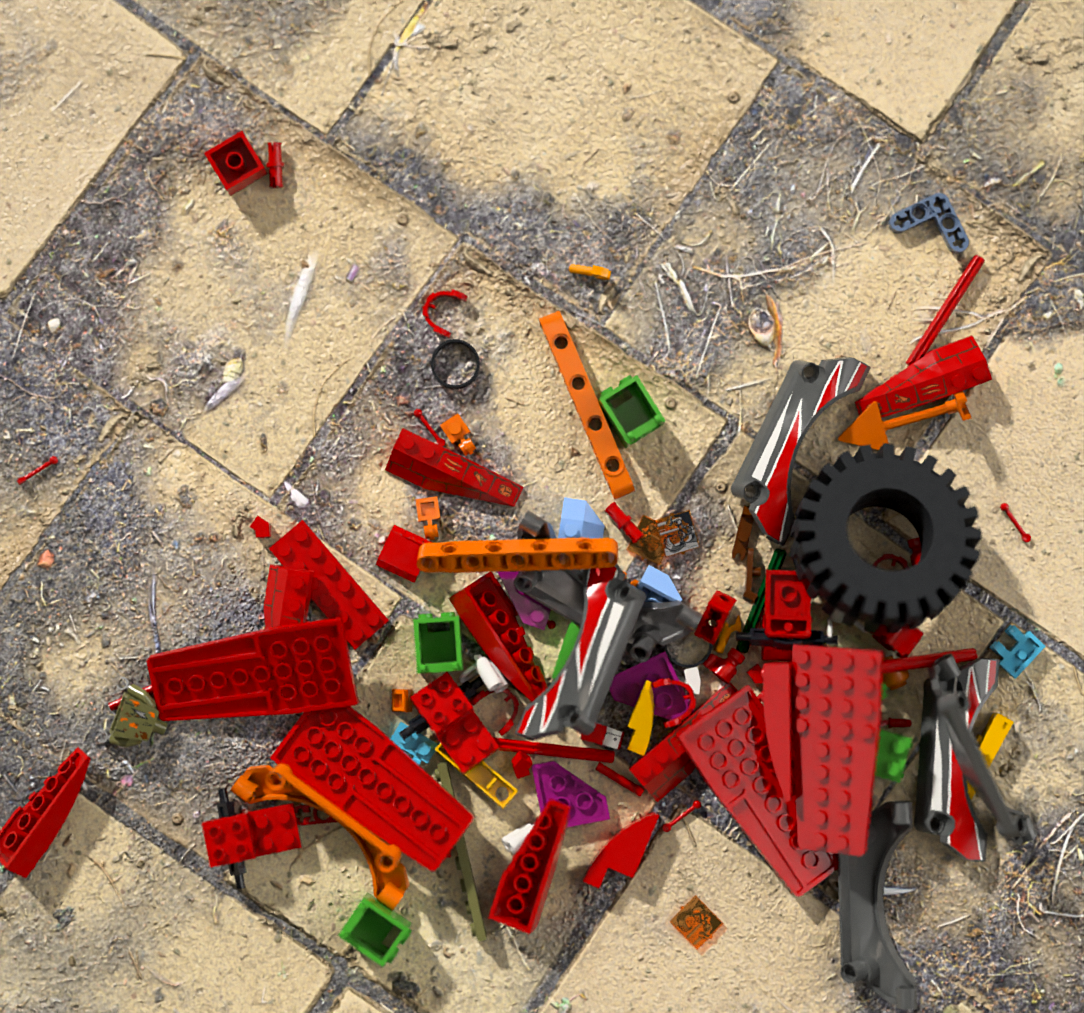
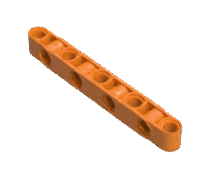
[539,311,635,500]
[417,538,618,573]

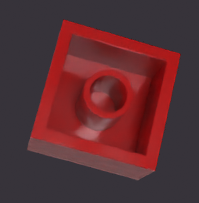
[204,131,268,196]

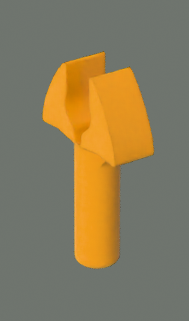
[569,264,611,280]
[715,615,741,653]

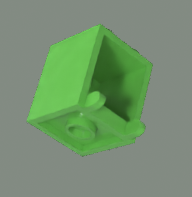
[598,375,666,448]
[413,612,464,674]
[875,729,913,783]
[338,892,412,967]

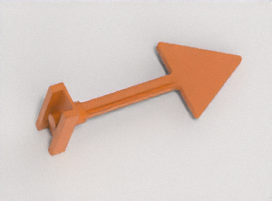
[838,391,972,450]

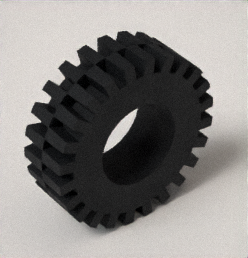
[790,443,982,633]

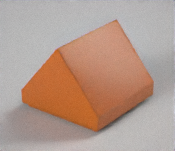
[392,689,412,712]

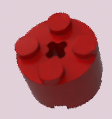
[869,624,924,658]

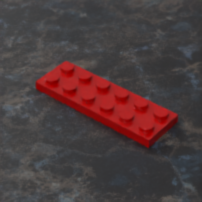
[269,520,390,650]

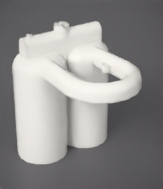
[459,654,509,693]
[501,823,535,854]

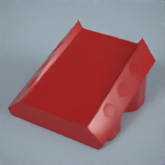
[375,525,433,583]

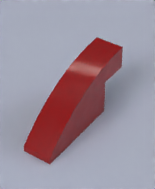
[582,812,659,888]

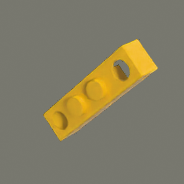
[967,712,1014,800]
[435,743,518,810]

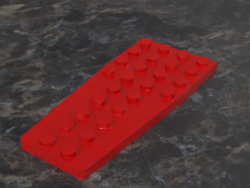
[146,617,359,721]
[791,644,883,856]
[676,685,838,897]
[270,706,474,871]

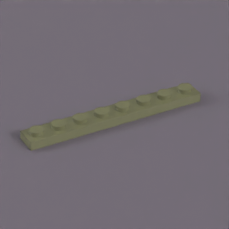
[434,761,487,942]

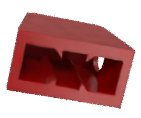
[694,590,737,645]

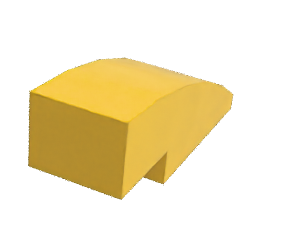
[627,680,654,756]

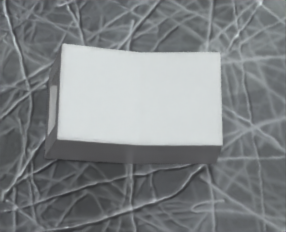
[683,666,701,694]

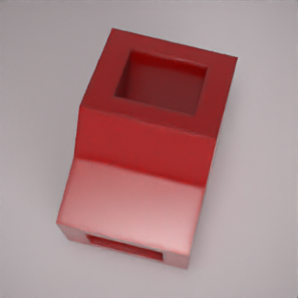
[250,515,271,538]
[746,664,763,683]
[511,751,532,779]

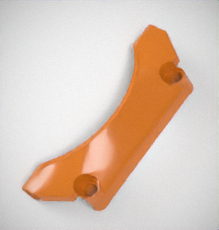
[230,764,410,911]

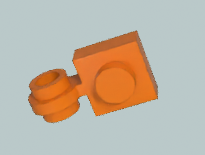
[440,413,476,456]
[415,496,441,540]

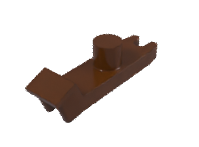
[732,505,754,561]
[742,548,761,603]

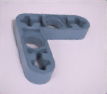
[888,193,969,254]

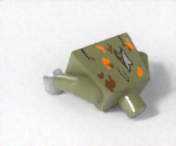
[98,677,167,748]

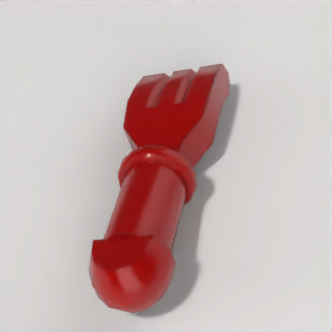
[881,717,912,729]

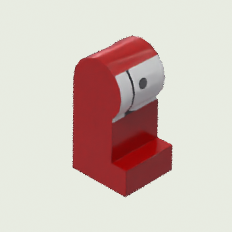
[580,722,625,750]

